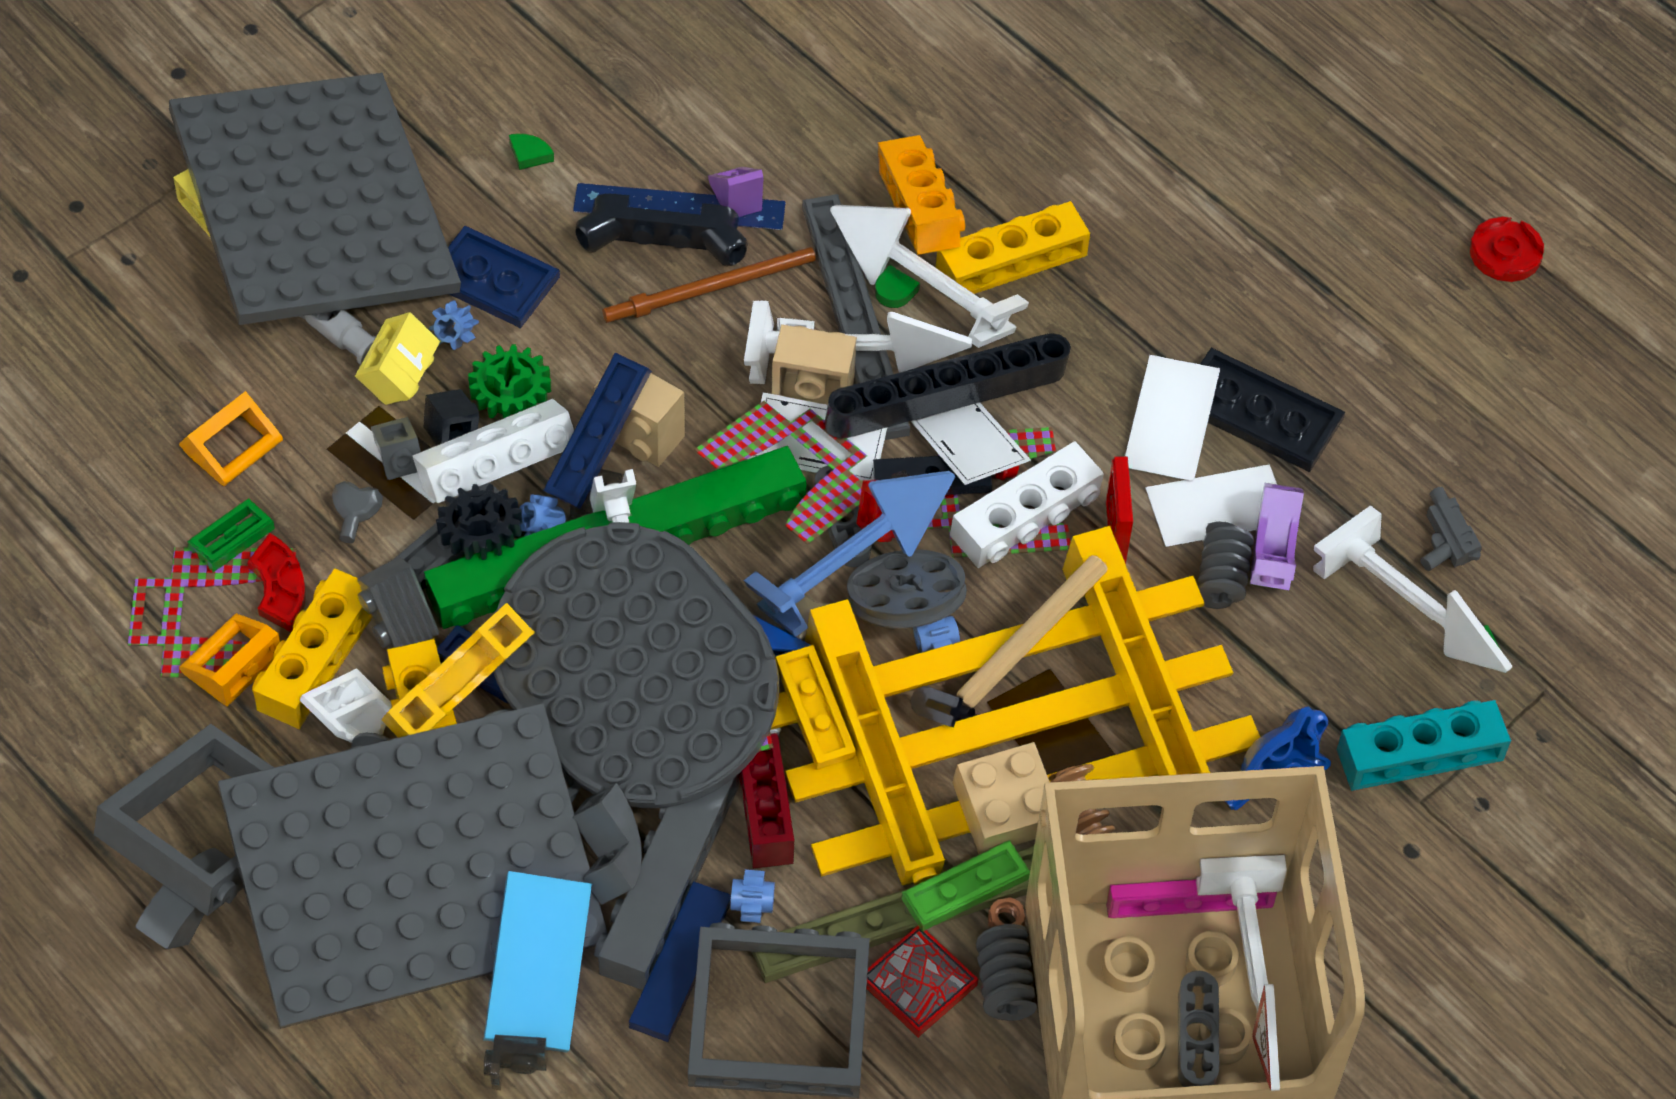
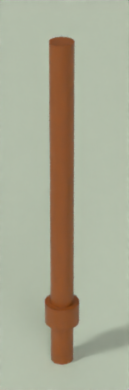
[602,247,816,323]

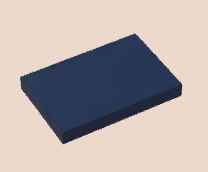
[448,226,560,328]

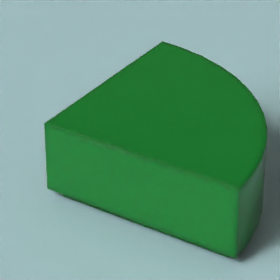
[509,134,554,170]

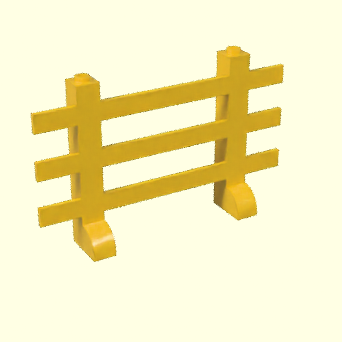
[771,526,1260,886]

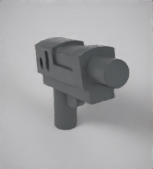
[1420,487,1482,571]

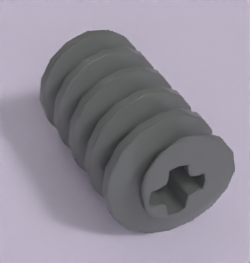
[1198,521,1254,609]
[976,924,1037,1021]

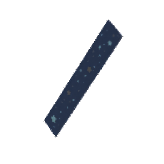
[573,183,786,230]

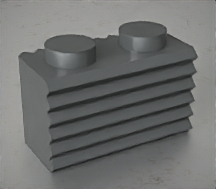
[357,557,439,649]

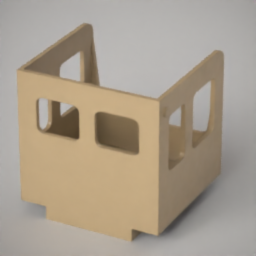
[1025,766,1365,1099]

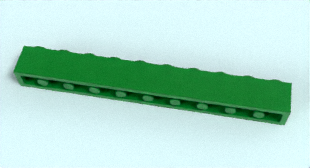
[424,445,806,630]

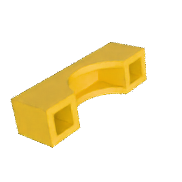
[381,603,535,738]

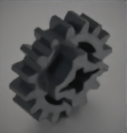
[436,484,523,560]

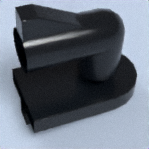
[911,686,978,728]

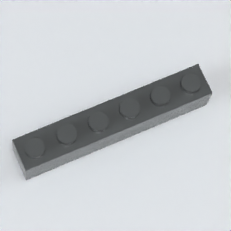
[594,774,739,990]

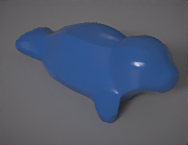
[1225,706,1331,810]

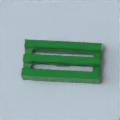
[187,498,275,572]

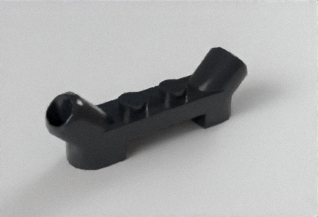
[575,193,748,266]

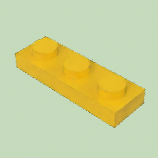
[775,645,856,770]

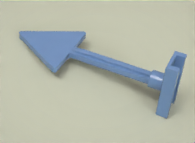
[743,471,955,637]

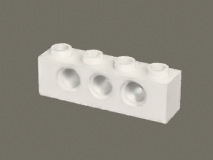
[412,399,574,503]
[950,441,1104,568]

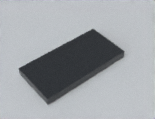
[1200,347,1345,472]

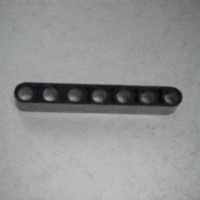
[824,333,1071,439]

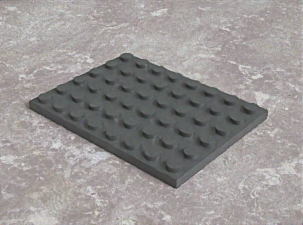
[169,73,461,325]
[217,703,608,1029]

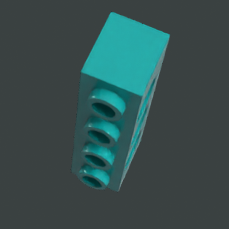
[1336,700,1511,791]

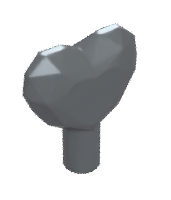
[332,481,383,543]

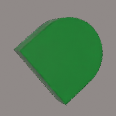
[875,265,920,308]

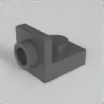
[371,417,421,480]

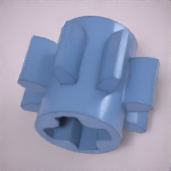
[429,300,479,350]
[519,494,566,537]
[913,616,960,653]
[730,869,775,923]

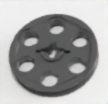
[847,550,967,628]

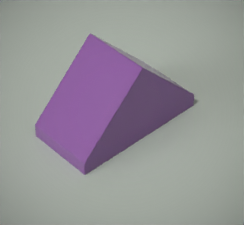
[708,167,763,217]

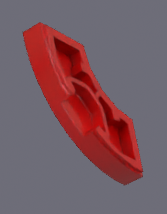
[247,533,306,632]

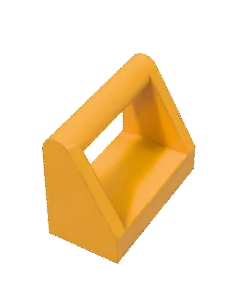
[179,391,283,486]
[179,613,280,707]

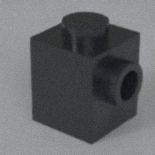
[423,389,479,445]

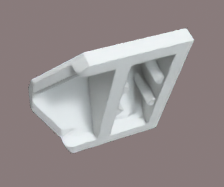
[300,668,392,743]

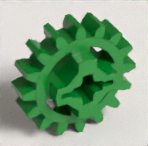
[468,344,551,419]

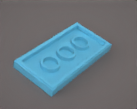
[483,871,592,1052]

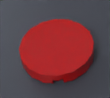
[1470,216,1544,282]

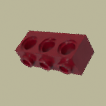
[739,733,795,869]

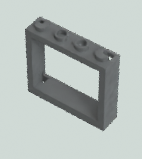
[94,724,274,916]
[688,923,870,1098]

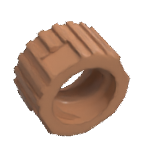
[988,897,1026,928]

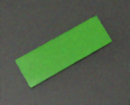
[901,840,1030,932]

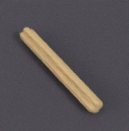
[957,555,1108,708]

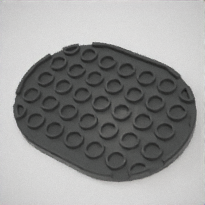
[493,522,779,808]

